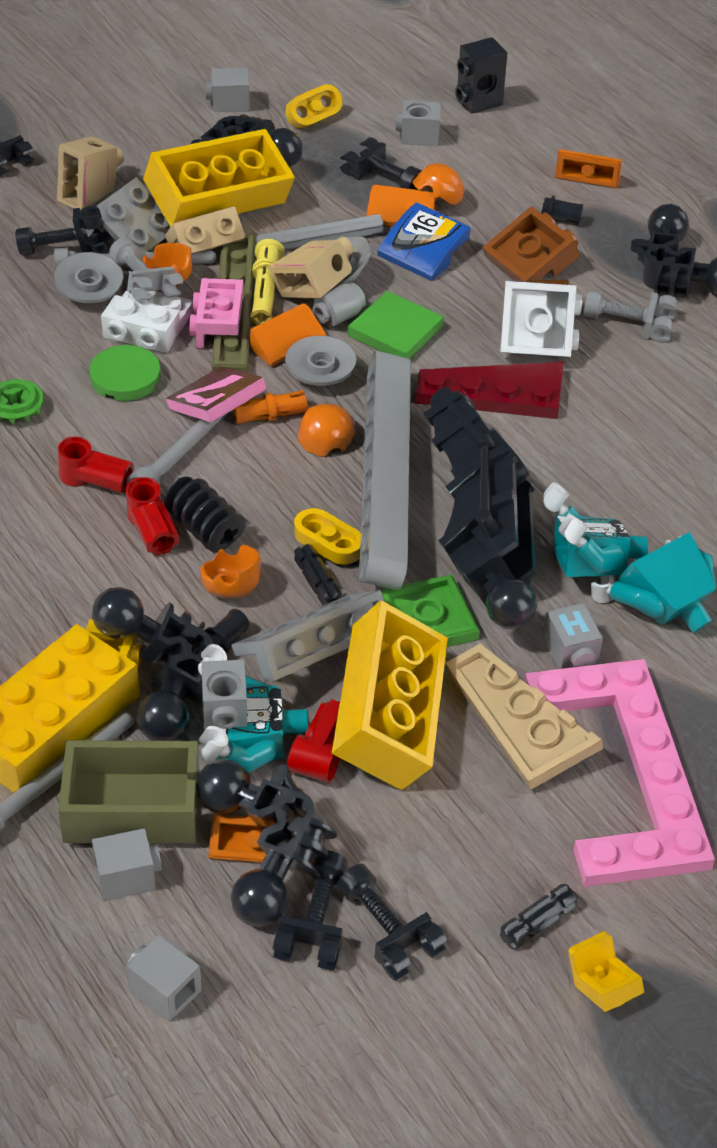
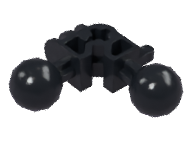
[191,114,303,167]
[631,203,717,298]
[91,586,214,741]
[196,758,337,927]

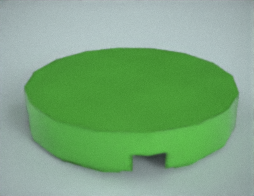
[89,345,161,402]

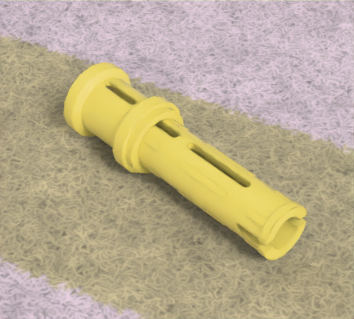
[250,239,285,326]

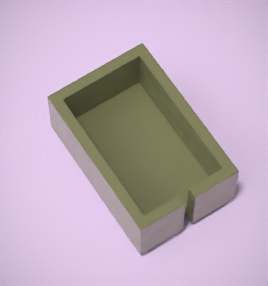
[58,740,200,844]

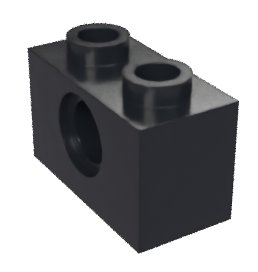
[455,37,508,114]

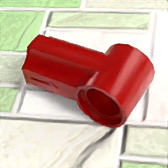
[58,436,134,493]
[126,477,179,556]
[287,699,340,784]

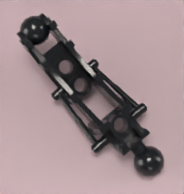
[424,387,537,629]

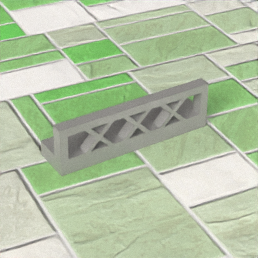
[232,590,384,682]

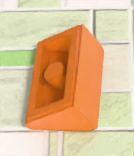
[555,149,622,188]
[366,185,436,227]
[250,303,327,367]
[208,814,266,863]

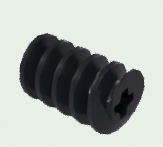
[164,476,246,553]

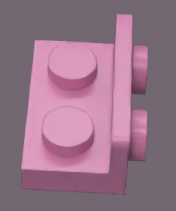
[190,278,244,349]

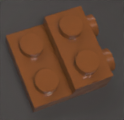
[482,206,580,282]

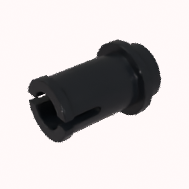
[541,195,584,225]
[204,609,250,653]

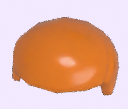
[413,162,465,206]
[142,242,192,287]
[297,403,356,457]
[200,545,261,599]

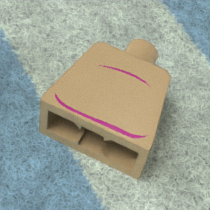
[57,136,124,210]
[268,236,354,298]

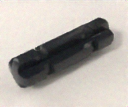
[294,544,342,606]
[499,884,578,949]

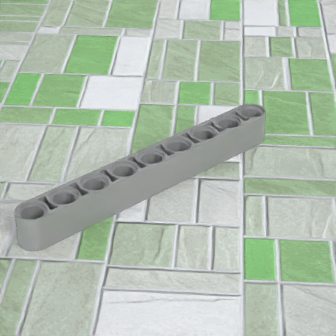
[359,350,411,591]

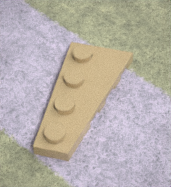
[445,644,603,790]

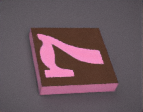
[166,366,267,423]

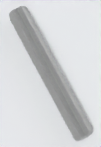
[256,214,384,254]

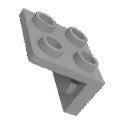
[86,177,170,252]

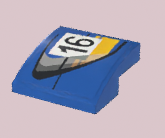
[377,202,471,281]

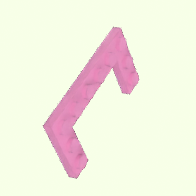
[524,659,715,887]

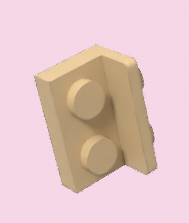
[165,206,245,254]

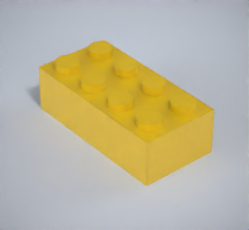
[143,129,295,227]
[332,600,448,790]
[0,624,140,793]

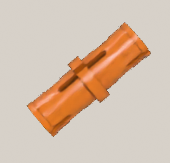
[232,390,308,425]

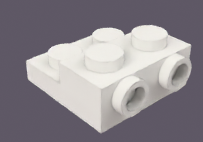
[500,281,582,357]
[101,290,193,353]

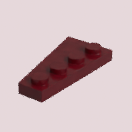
[415,362,564,419]

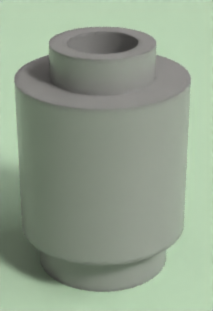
[313,283,366,327]

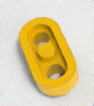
[285,84,343,129]
[294,508,361,564]

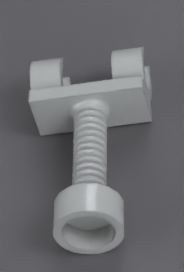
[110,238,184,301]
[583,289,678,343]

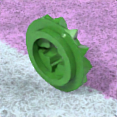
[0,379,44,425]

